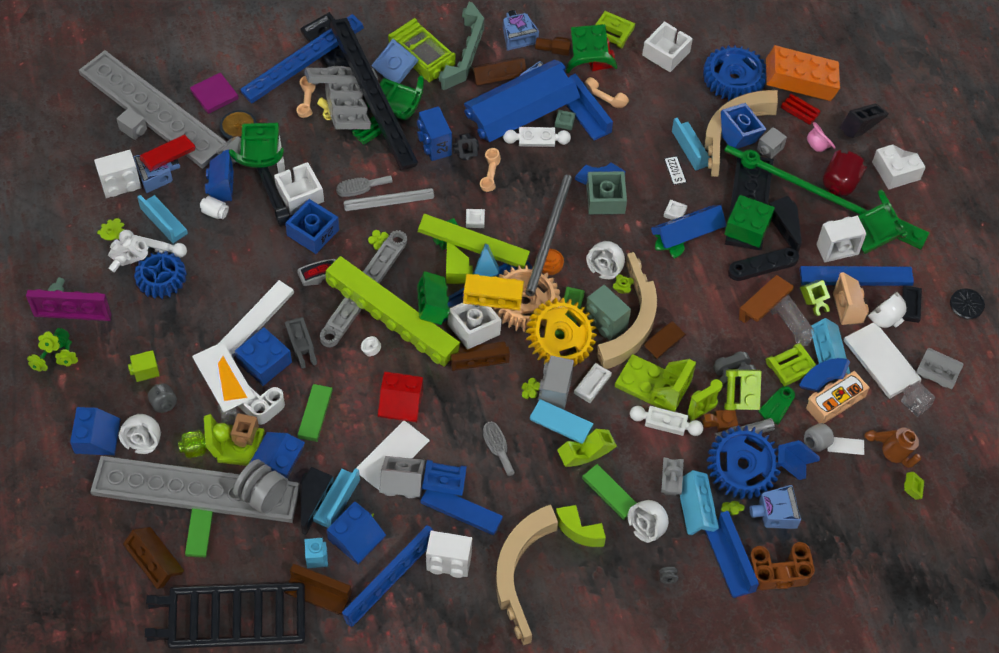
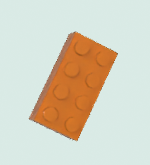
[766,45,840,101]

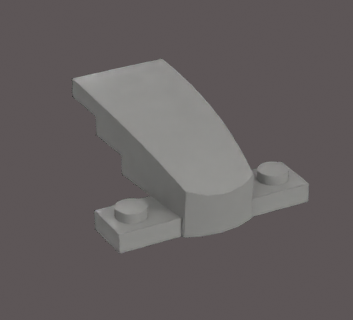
[305,66,378,129]

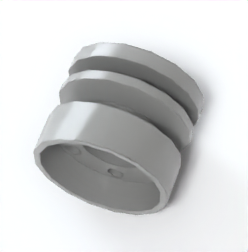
[233,459,288,514]

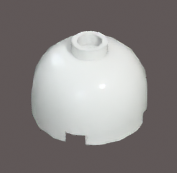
[586,241,625,280]
[868,292,907,328]
[118,414,161,454]
[628,500,669,543]

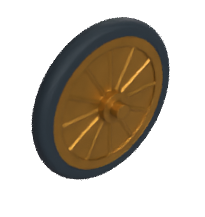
[219,110,257,139]

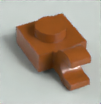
[702,410,738,432]

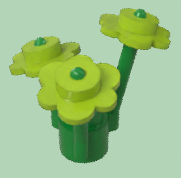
[27,328,78,372]

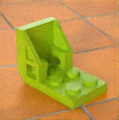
[615,354,696,412]

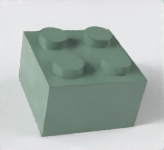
[586,171,627,214]
[585,285,631,341]

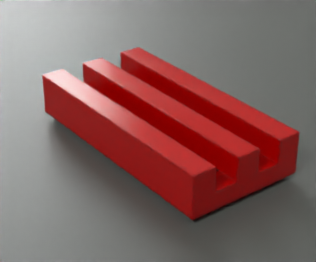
[781,94,820,125]

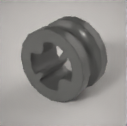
[659,567,679,584]

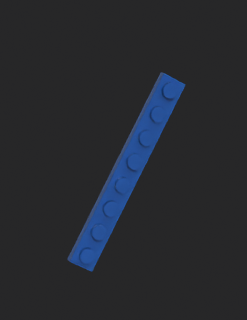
[240,14,364,104]

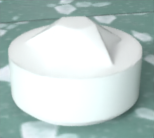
[361,336,381,356]

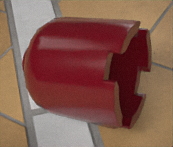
[823,150,867,196]

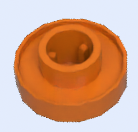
[542,249,564,275]

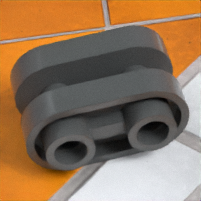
[713,351,757,388]

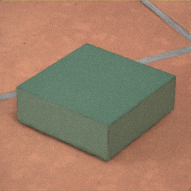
[555,110,576,130]

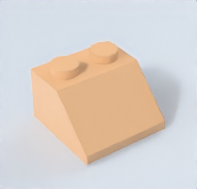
[833,272,869,325]

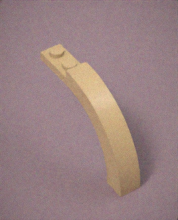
[705,90,778,177]
[597,252,657,369]
[496,505,558,645]

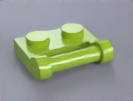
[595,11,635,49]
[766,343,816,387]
[724,369,761,410]
[687,379,723,421]

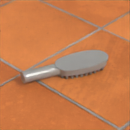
[336,176,392,197]
[483,421,515,476]

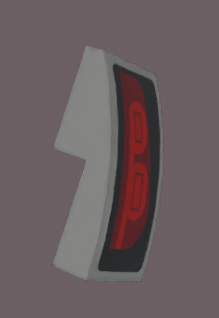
[297,259,336,286]

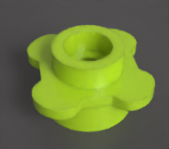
[613,274,634,294]

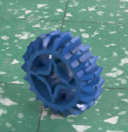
[134,250,187,299]

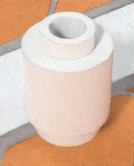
[200,196,229,220]

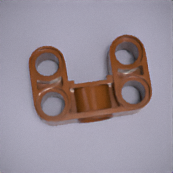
[749,542,815,590]

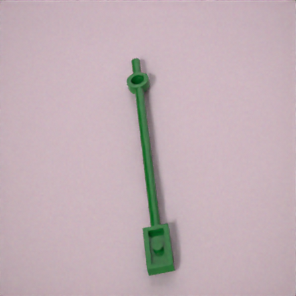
[724,145,929,250]

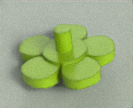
[368,230,389,250]
[521,378,540,399]
[721,501,744,515]

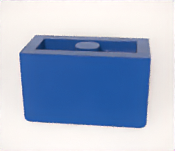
[778,440,820,480]

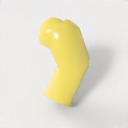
[317,97,331,120]

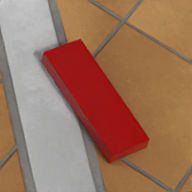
[140,134,196,172]

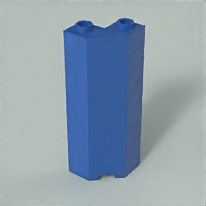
[464,59,580,142]

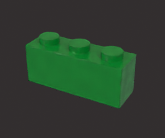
[417,271,450,325]

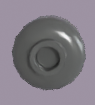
[148,384,177,413]

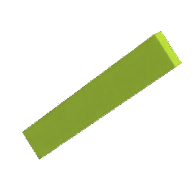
[417,214,530,269]

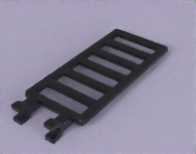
[145,582,305,649]

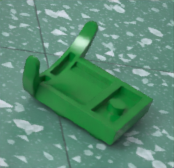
[566,24,618,73]
[367,75,424,120]
[229,123,284,168]
[858,190,908,254]

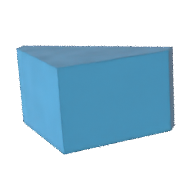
[473,244,499,277]

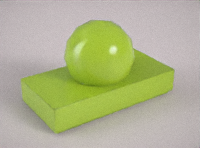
[204,414,231,458]

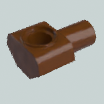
[535,37,572,56]

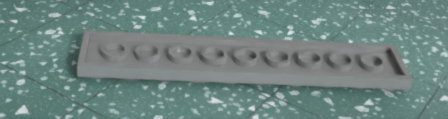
[79,50,226,169]
[90,456,300,523]

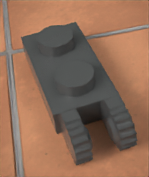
[284,317,317,369]

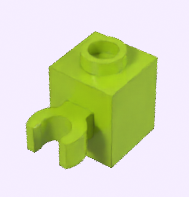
[800,280,830,316]

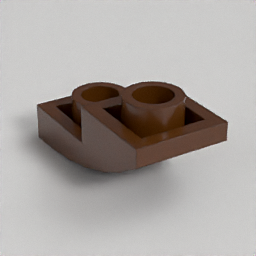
[644,321,686,360]

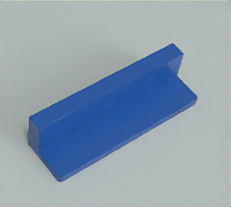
[566,73,613,140]
[651,205,726,248]
[705,511,759,598]

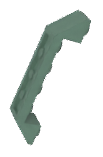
[439,2,484,90]

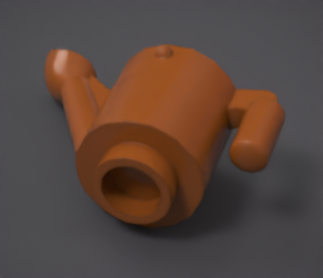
[865,428,921,468]

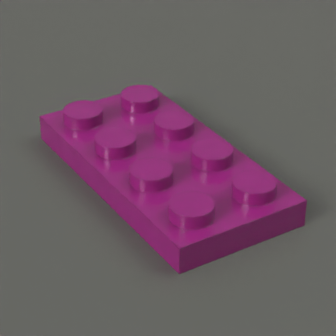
[26,289,112,321]

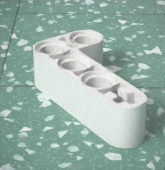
[238,386,285,425]

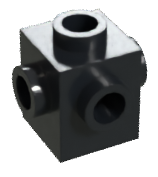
[453,133,480,160]

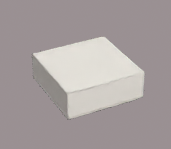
[664,200,687,220]
[466,209,485,228]

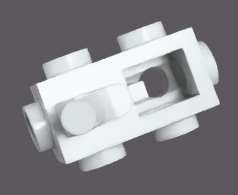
[108,236,149,273]

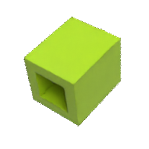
[128,350,160,382]

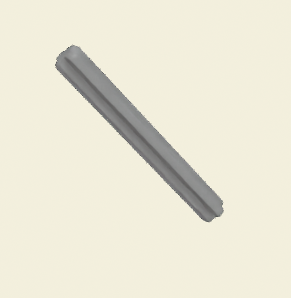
[344,188,434,211]

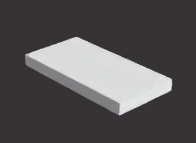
[843,322,921,399]

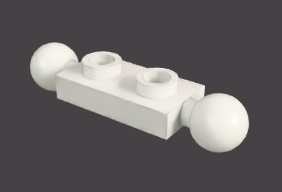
[503,127,571,147]
[119,230,187,258]
[630,406,703,436]

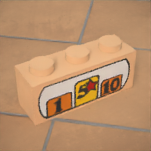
[806,371,870,424]

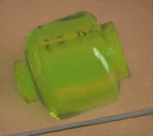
[178,430,208,458]

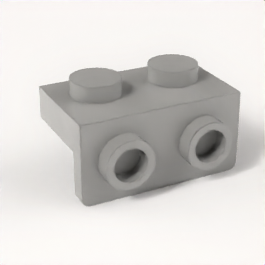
[916,348,964,389]

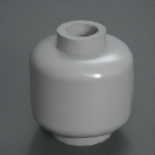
[804,423,834,452]

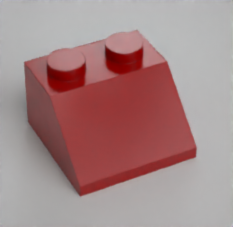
[378,372,423,423]

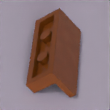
[739,275,794,323]

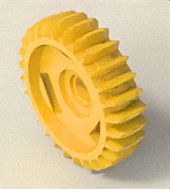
[526,298,597,367]

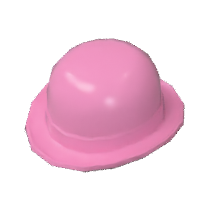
[807,122,836,152]

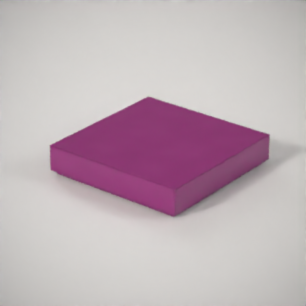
[190,72,239,114]

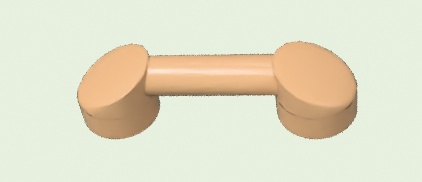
[296,76,315,118]
[584,77,629,108]
[480,148,501,192]

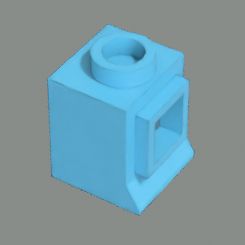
[305,538,328,569]

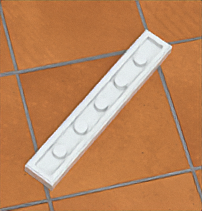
[218,280,294,358]

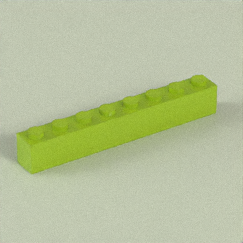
[326,256,460,367]

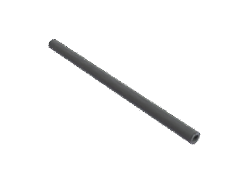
[525,175,572,296]

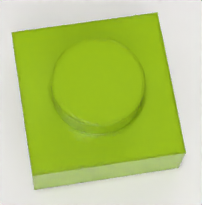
[904,472,924,500]

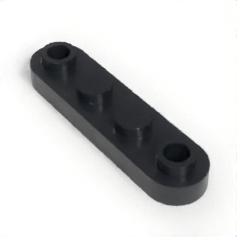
[728,248,799,281]

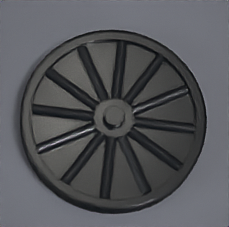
[950,288,985,319]

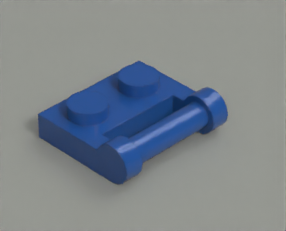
[422,460,467,496]

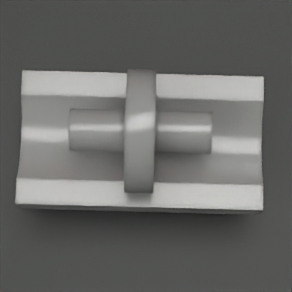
[661,457,684,496]

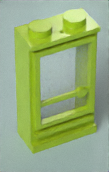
[388,18,455,83]

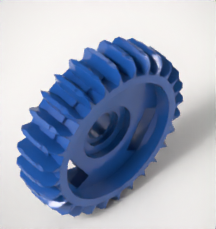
[703,45,766,101]
[707,425,781,500]

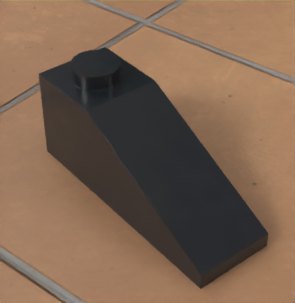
[839,103,889,138]
[769,196,802,253]
[301,467,334,535]

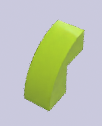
[557,429,617,467]
[555,505,606,547]

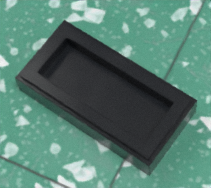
[901,285,922,323]

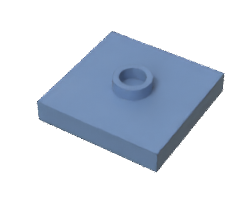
[371,39,418,84]

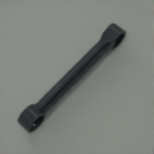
[257,167,290,227]

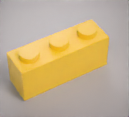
[463,274,524,310]

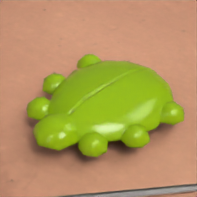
[97,218,125,241]

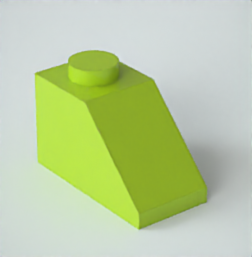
[446,242,473,284]

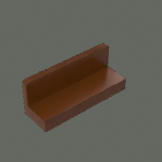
[470,57,526,85]
[450,342,510,371]
[123,527,184,589]
[285,564,352,615]

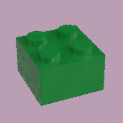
[724,195,775,248]

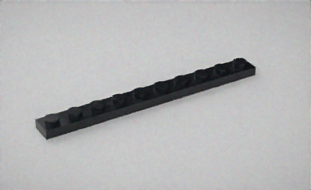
[330,18,418,170]

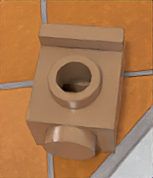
[231,413,259,447]

